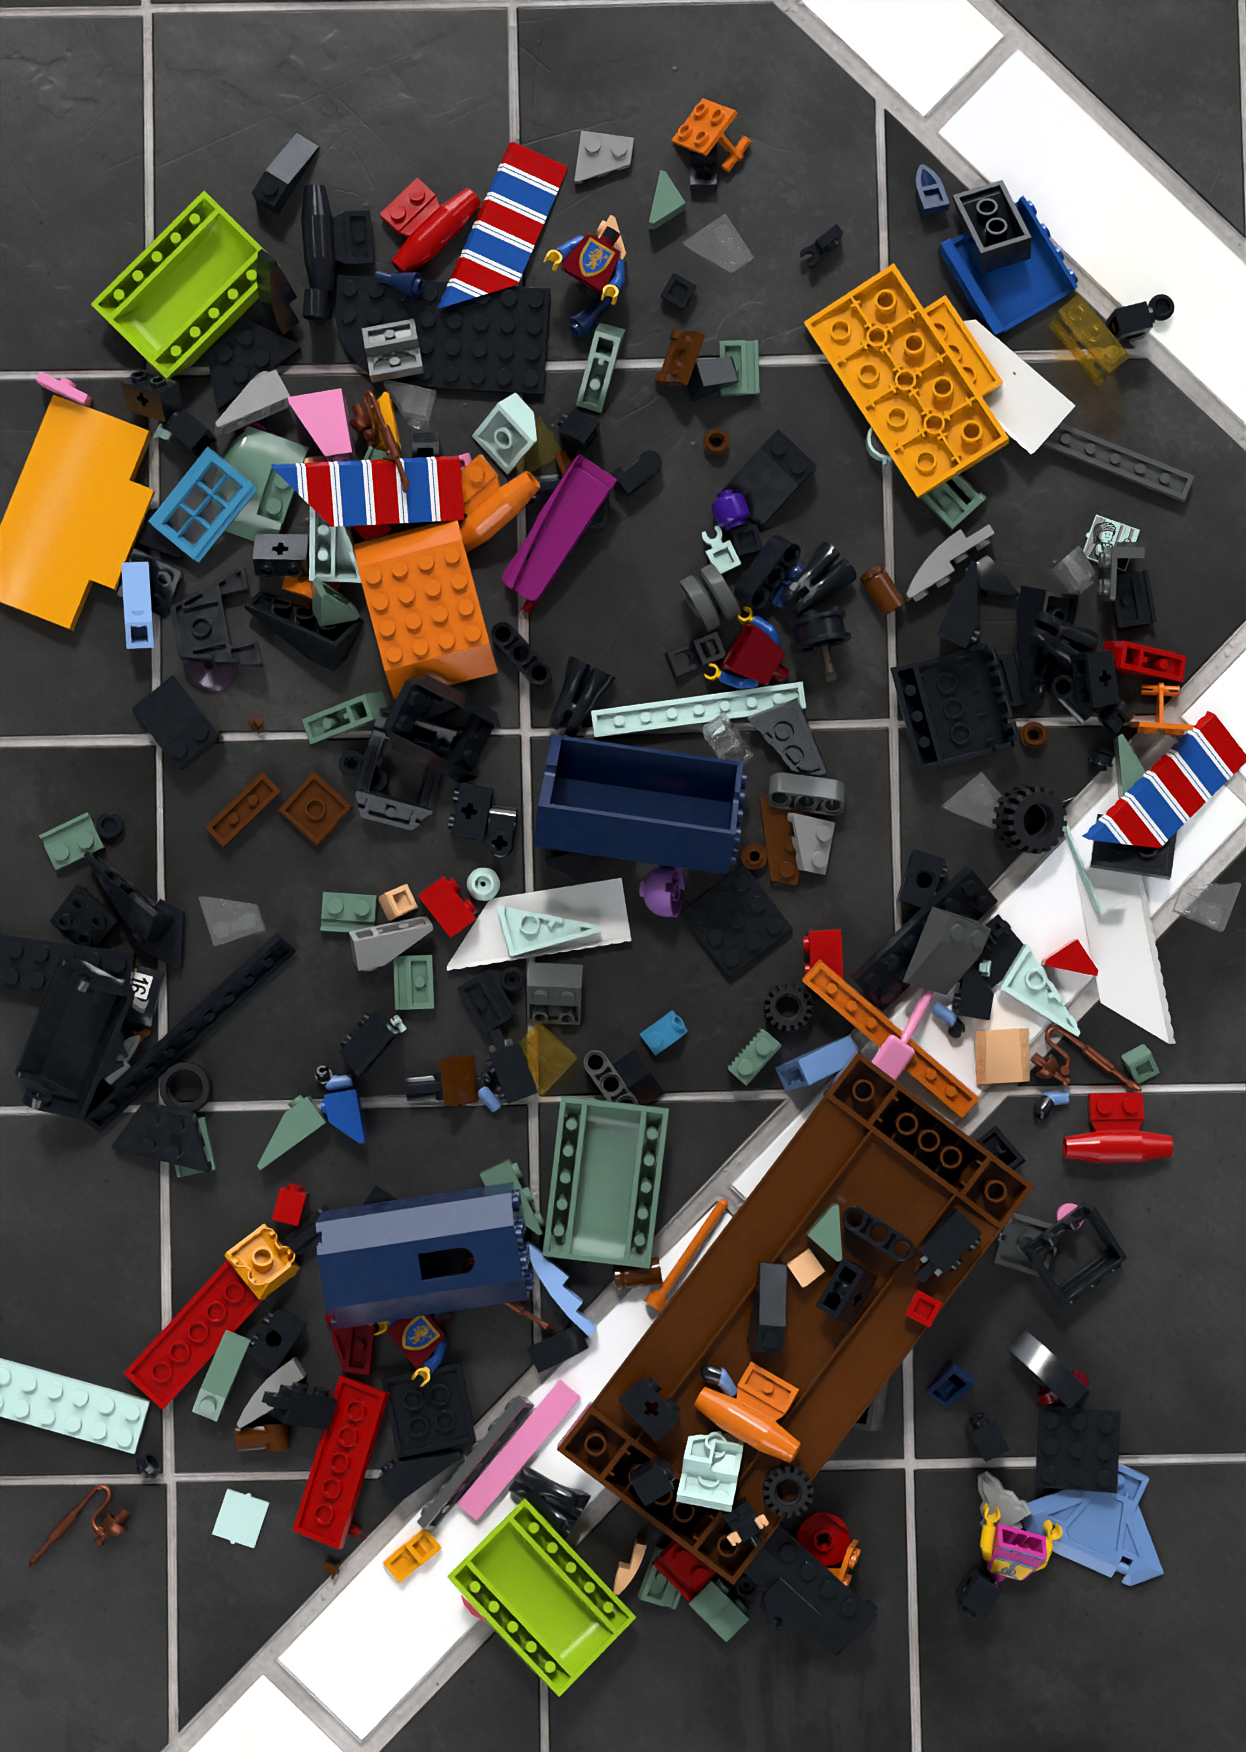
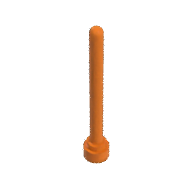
[644,1199,728,1312]

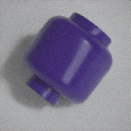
[711,489,750,531]

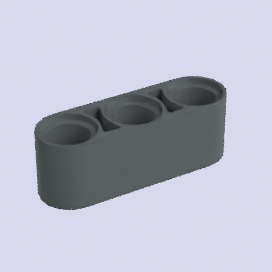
[768,772,846,815]
[584,1050,638,1105]

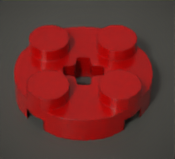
[796,1511,850,1566]

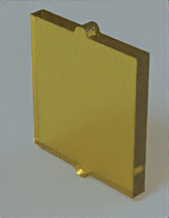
[517,416,562,474]

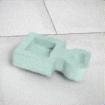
[702,525,741,575]

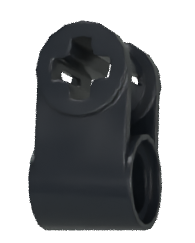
[488,805,518,858]

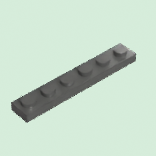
[1041,423,1194,502]
[417,1395,534,1531]

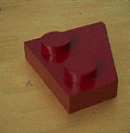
[325,1314,377,1375]

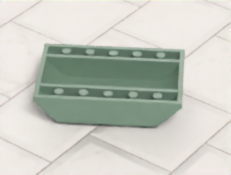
[543,1096,669,1269]

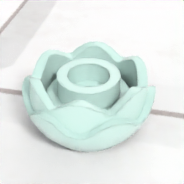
[467,868,500,901]

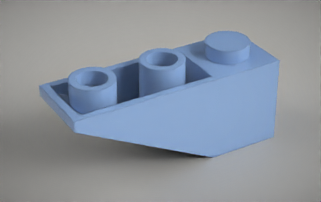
[121,562,154,649]

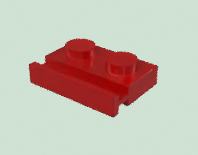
[651,1540,716,1601]

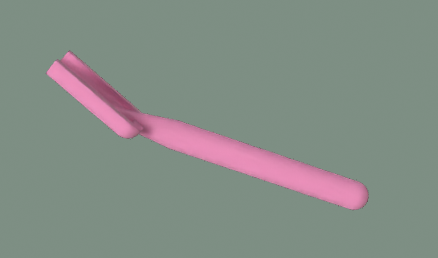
[871,989,935,1080]

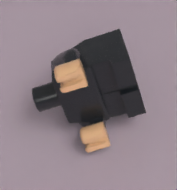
[722,1496,769,1548]

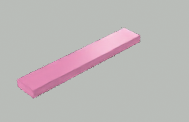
[456,1379,581,1521]

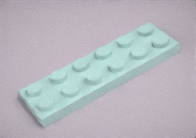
[0,1358,151,1454]

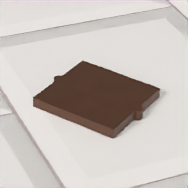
[440,1054,478,1107]

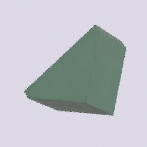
[649,170,686,230]
[312,578,360,627]
[806,1203,842,1261]

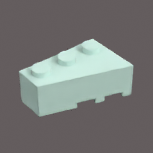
[309,506,361,583]

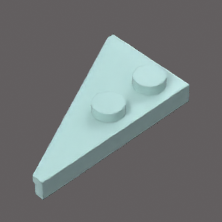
[497,906,601,957]
[998,944,1081,1037]

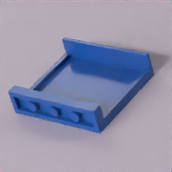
[938,195,1078,338]

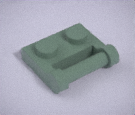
[920,474,986,531]

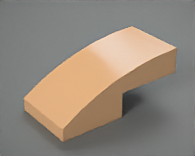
[613,1538,647,1595]

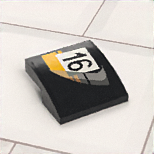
[124,966,165,1028]

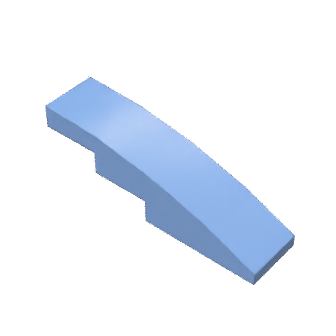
[527,1240,597,1337]

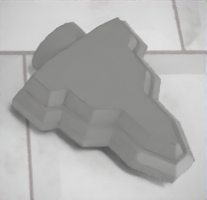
[978,1471,1033,1529]

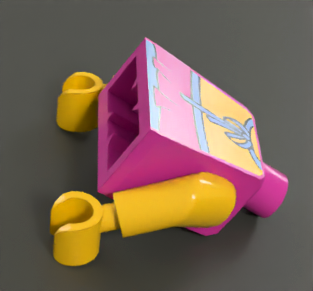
[980,1503,1063,1581]

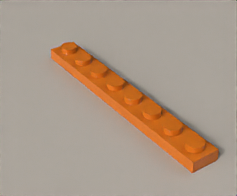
[802,959,980,1118]

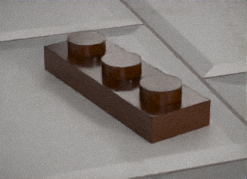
[205,772,282,847]

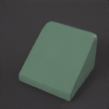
[1121,1044,1160,1085]

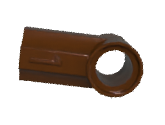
[235,1420,290,1452]

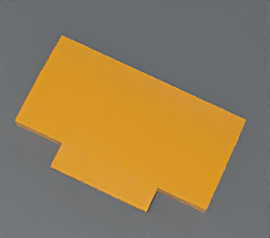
[804,263,1009,498]
[0,395,155,631]

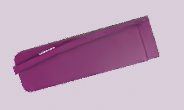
[502,454,618,601]

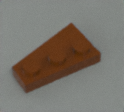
[759,797,811,886]

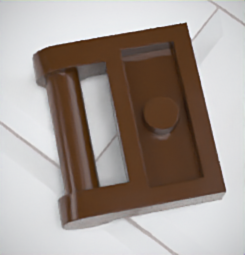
[655,330,705,386]

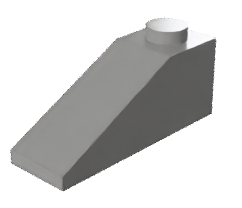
[215,369,290,438]
[349,915,433,971]

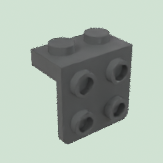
[1097,542,1145,601]

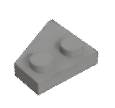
[574,131,634,184]
[787,813,835,875]

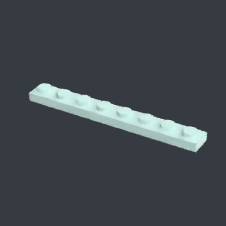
[591,682,806,738]

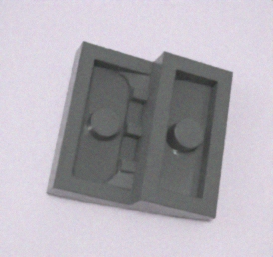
[362,319,424,383]

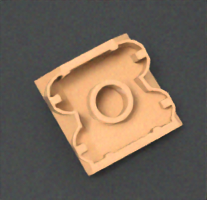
[973,1028,1030,1084]

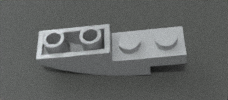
[904,525,995,602]

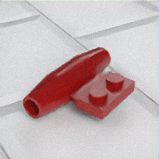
[380,178,481,273]
[1062,1092,1173,1163]

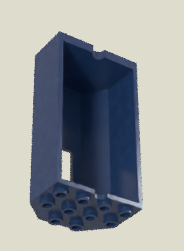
[534,734,747,875]
[316,1182,534,1329]

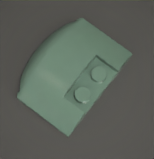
[212,426,310,541]

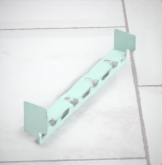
[1062,797,1126,912]

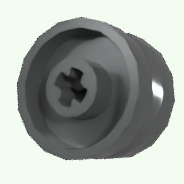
[679,563,741,633]

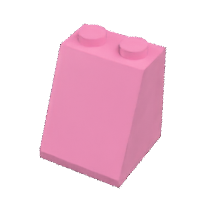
[288,388,357,462]

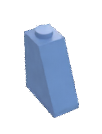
[775,1035,858,1092]

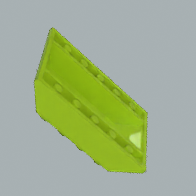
[91,191,281,379]
[446,1498,636,1697]

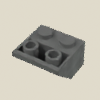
[527,962,583,1025]

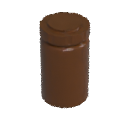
[859,565,906,617]
[613,1257,663,1290]

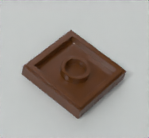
[278,771,354,846]

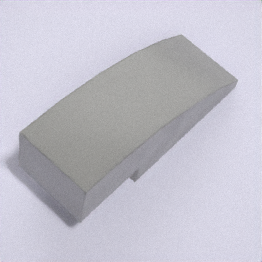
[237,1356,307,1429]

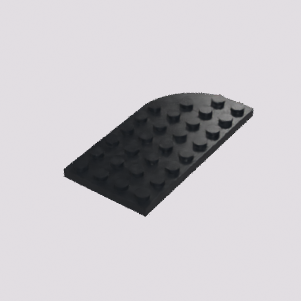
[335,275,550,396]

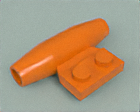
[459,455,540,553]
[694,1362,802,1463]

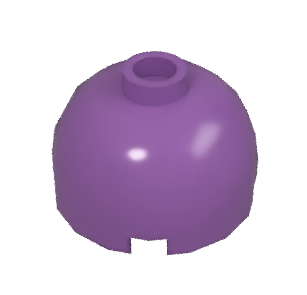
[639,865,685,917]

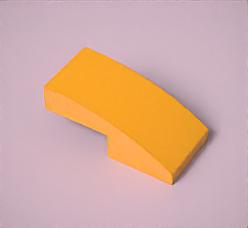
[382,1528,442,1583]

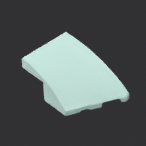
[676,1431,745,1512]

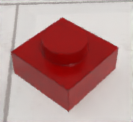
[904,1289,943,1328]

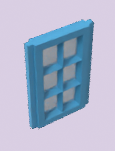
[148,447,258,563]

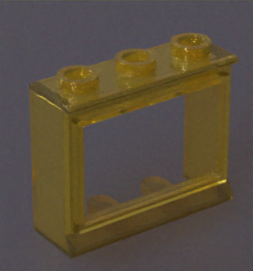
[1048,294,1130,386]

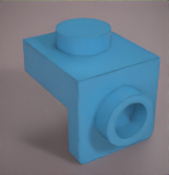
[640,1010,688,1056]

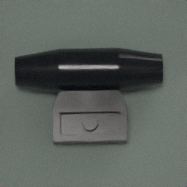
[301,184,374,294]

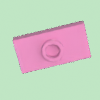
[36,372,93,407]

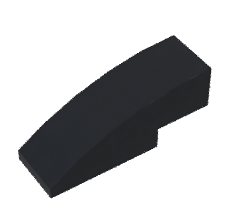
[256,249,299,335]
[1007,1330,1089,1411]

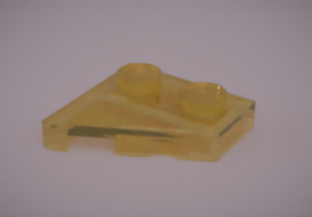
[520,1022,578,1096]

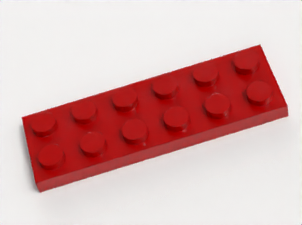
[123,1260,263,1410]
[292,1375,390,1549]

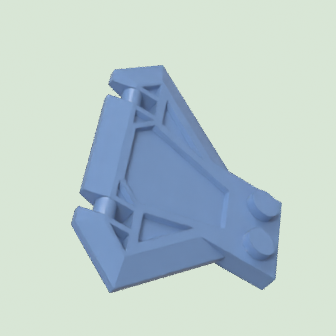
[1022,1463,1164,1586]

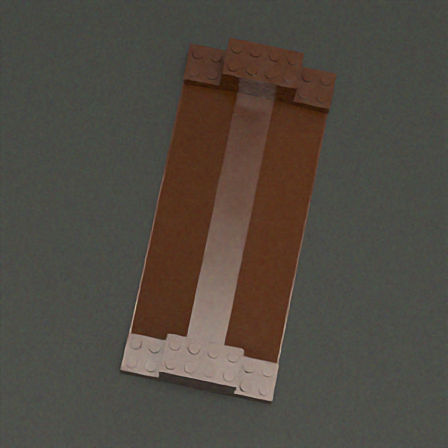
[557,1051,1034,1585]

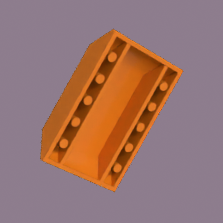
[353,520,498,700]

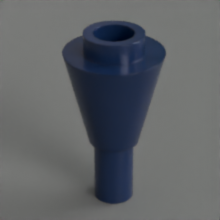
[375,270,424,299]
[569,296,612,338]

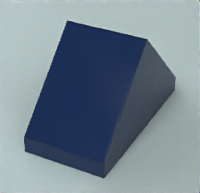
[925,1359,976,1409]

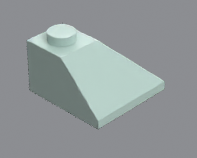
[472,393,537,475]

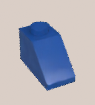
[321,1088,367,1144]

